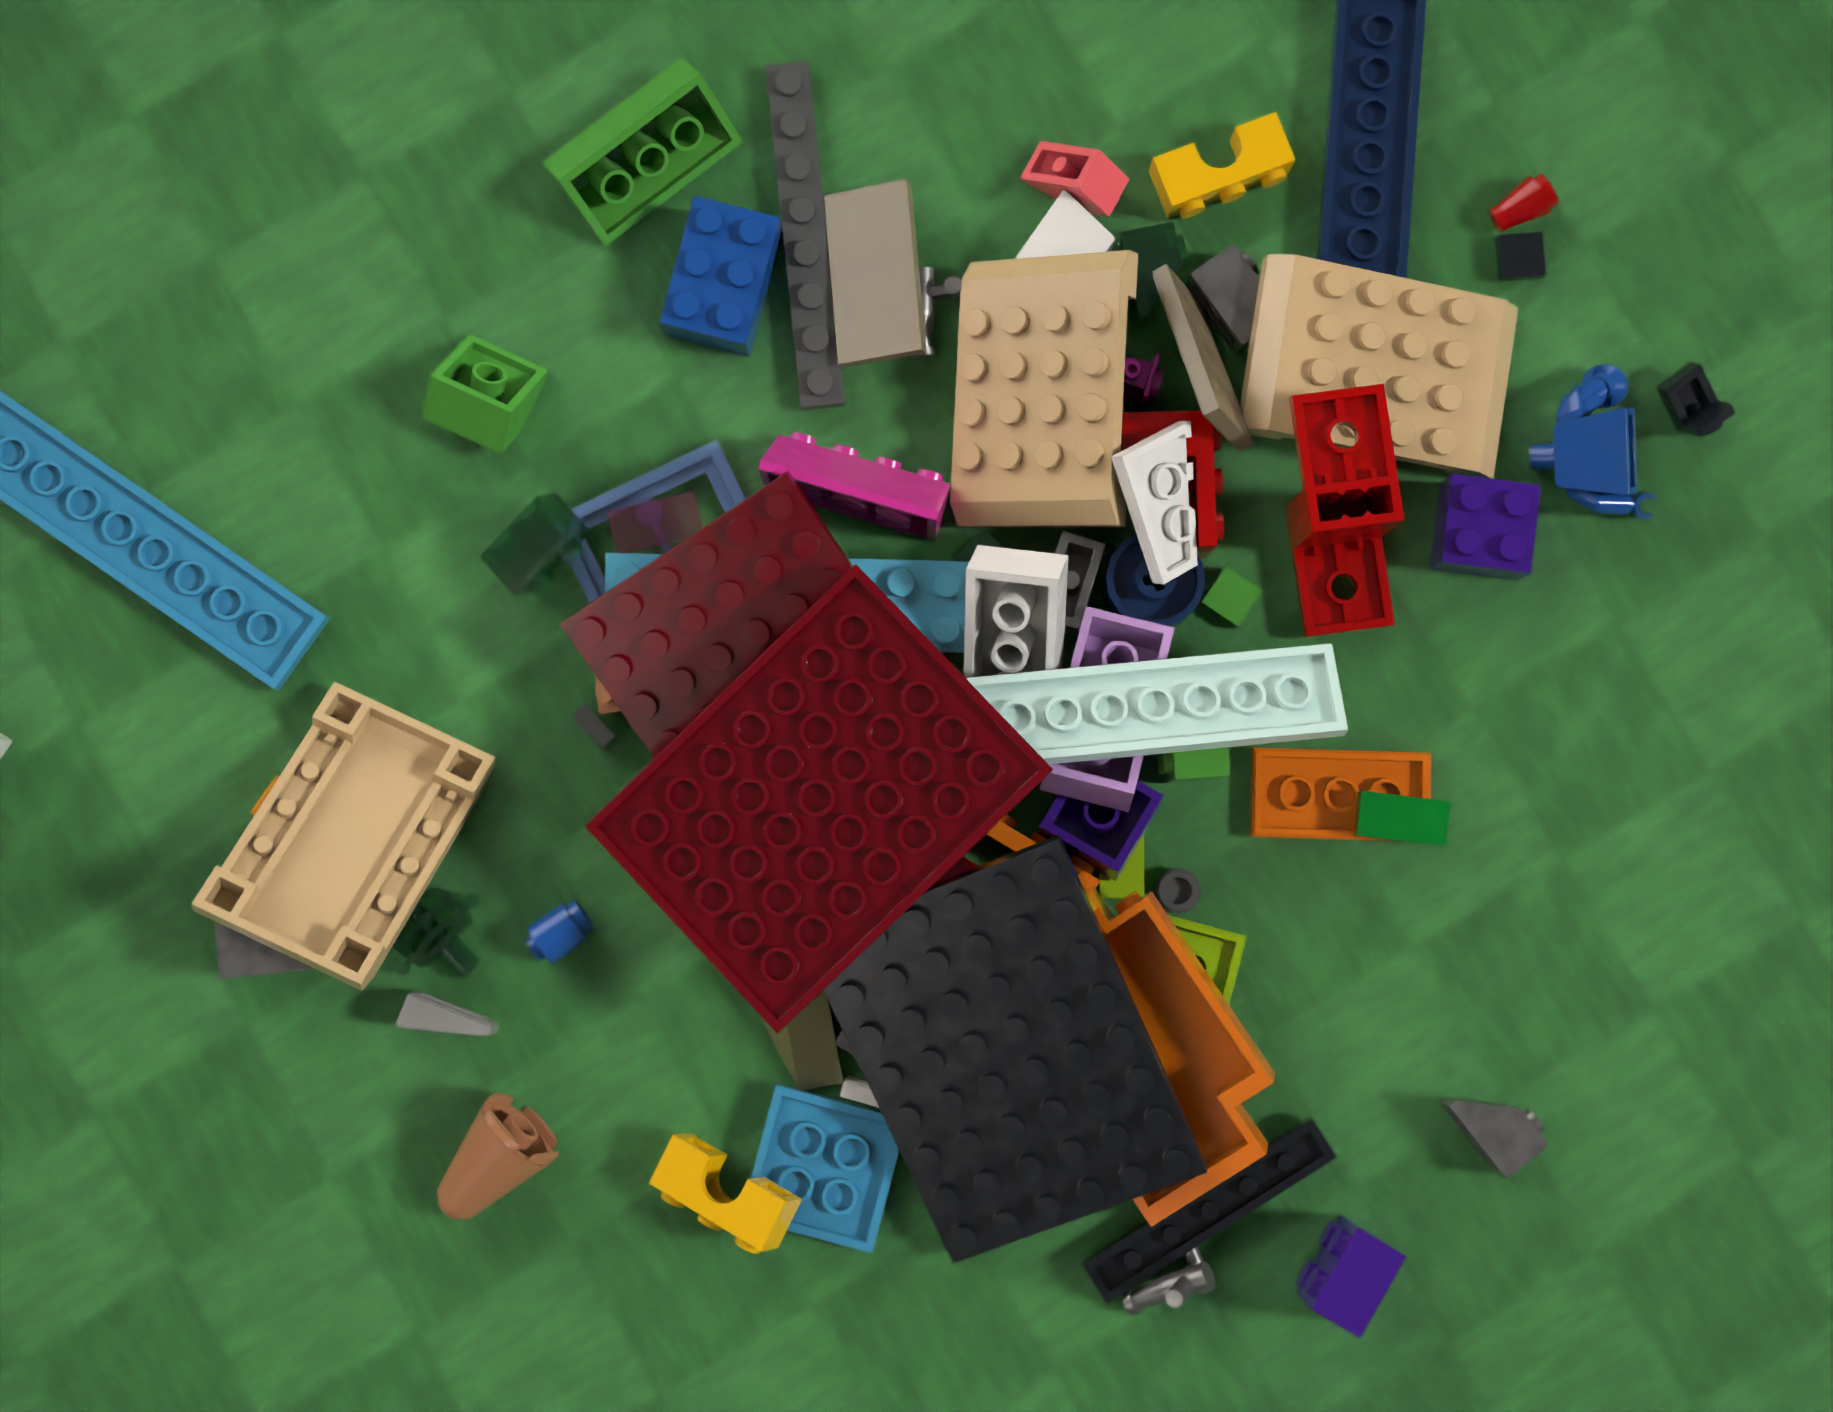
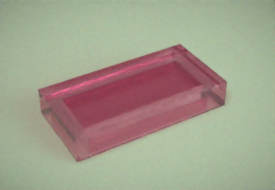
[607,491,703,553]

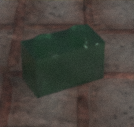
[480,492,591,597]

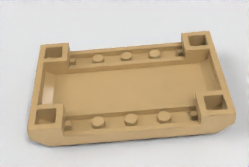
[950,250,1138,528]
[1240,254,1518,479]
[191,681,495,991]

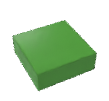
[1200,566,1263,629]

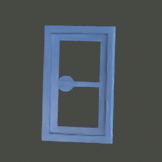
[549,440,745,603]

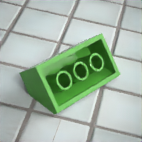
[542,58,743,247]

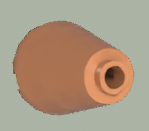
[436,1093,559,1220]

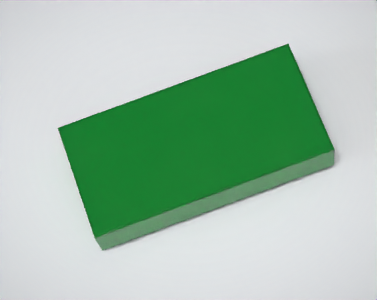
[1354,791,1451,846]

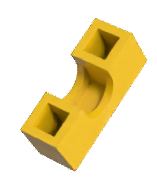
[1148,112,1296,219]
[649,1133,802,1254]

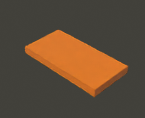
[1249,747,1431,842]

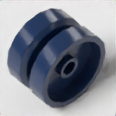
[1101,534,1205,628]

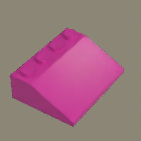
[758,432,951,541]

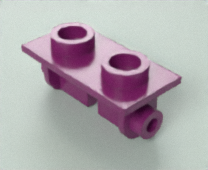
[1123,353,1164,412]

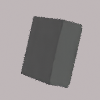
[573,703,618,752]

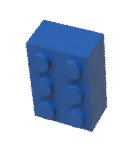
[659,196,783,357]

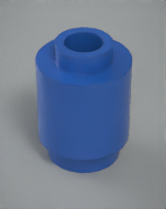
[525,900,595,964]

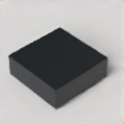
[1495,232,1546,282]

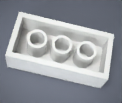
[963,545,1068,678]

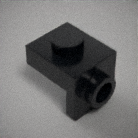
[1656,362,1735,437]

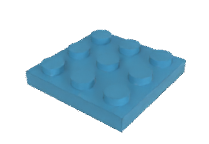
[751,1083,899,1253]

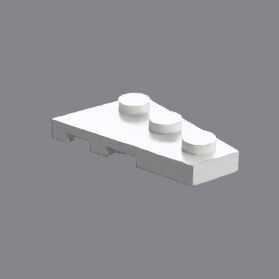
[1111,421,1198,584]

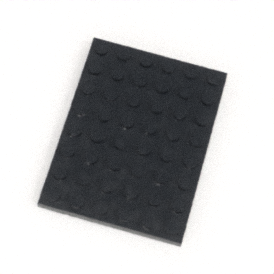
[824,835,1207,1264]

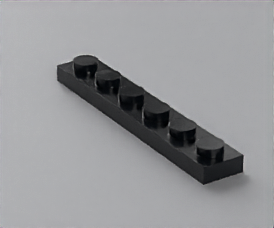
[1081,1117,1337,1304]

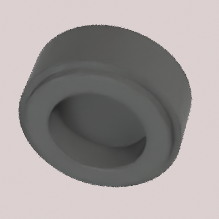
[1154,868,1201,913]

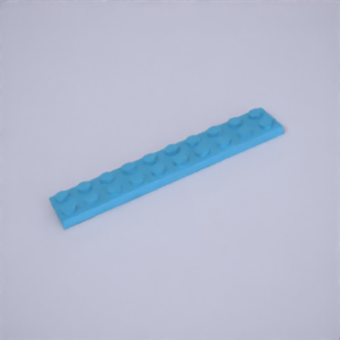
[0,390,331,691]

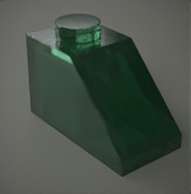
[1117,221,1187,328]

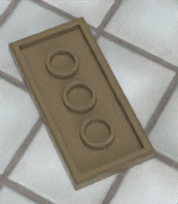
[824,179,927,368]
[1152,264,1254,452]

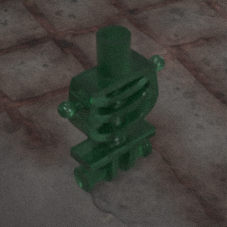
[392,888,481,979]

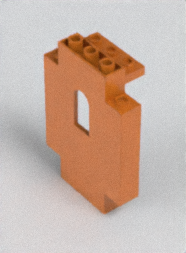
[1077,870,1275,1227]

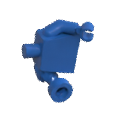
[1529,364,1656,520]

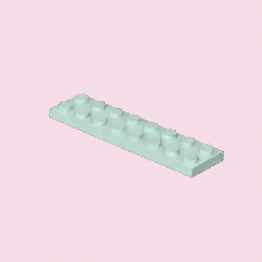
[966,643,1348,764]

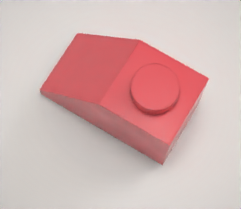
[1020,141,1129,217]

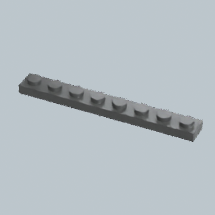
[765,61,845,411]

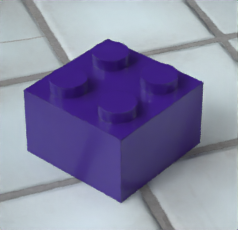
[1430,474,1541,581]
[1039,780,1164,881]
[1296,1215,1407,1338]

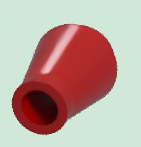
[1488,174,1559,233]

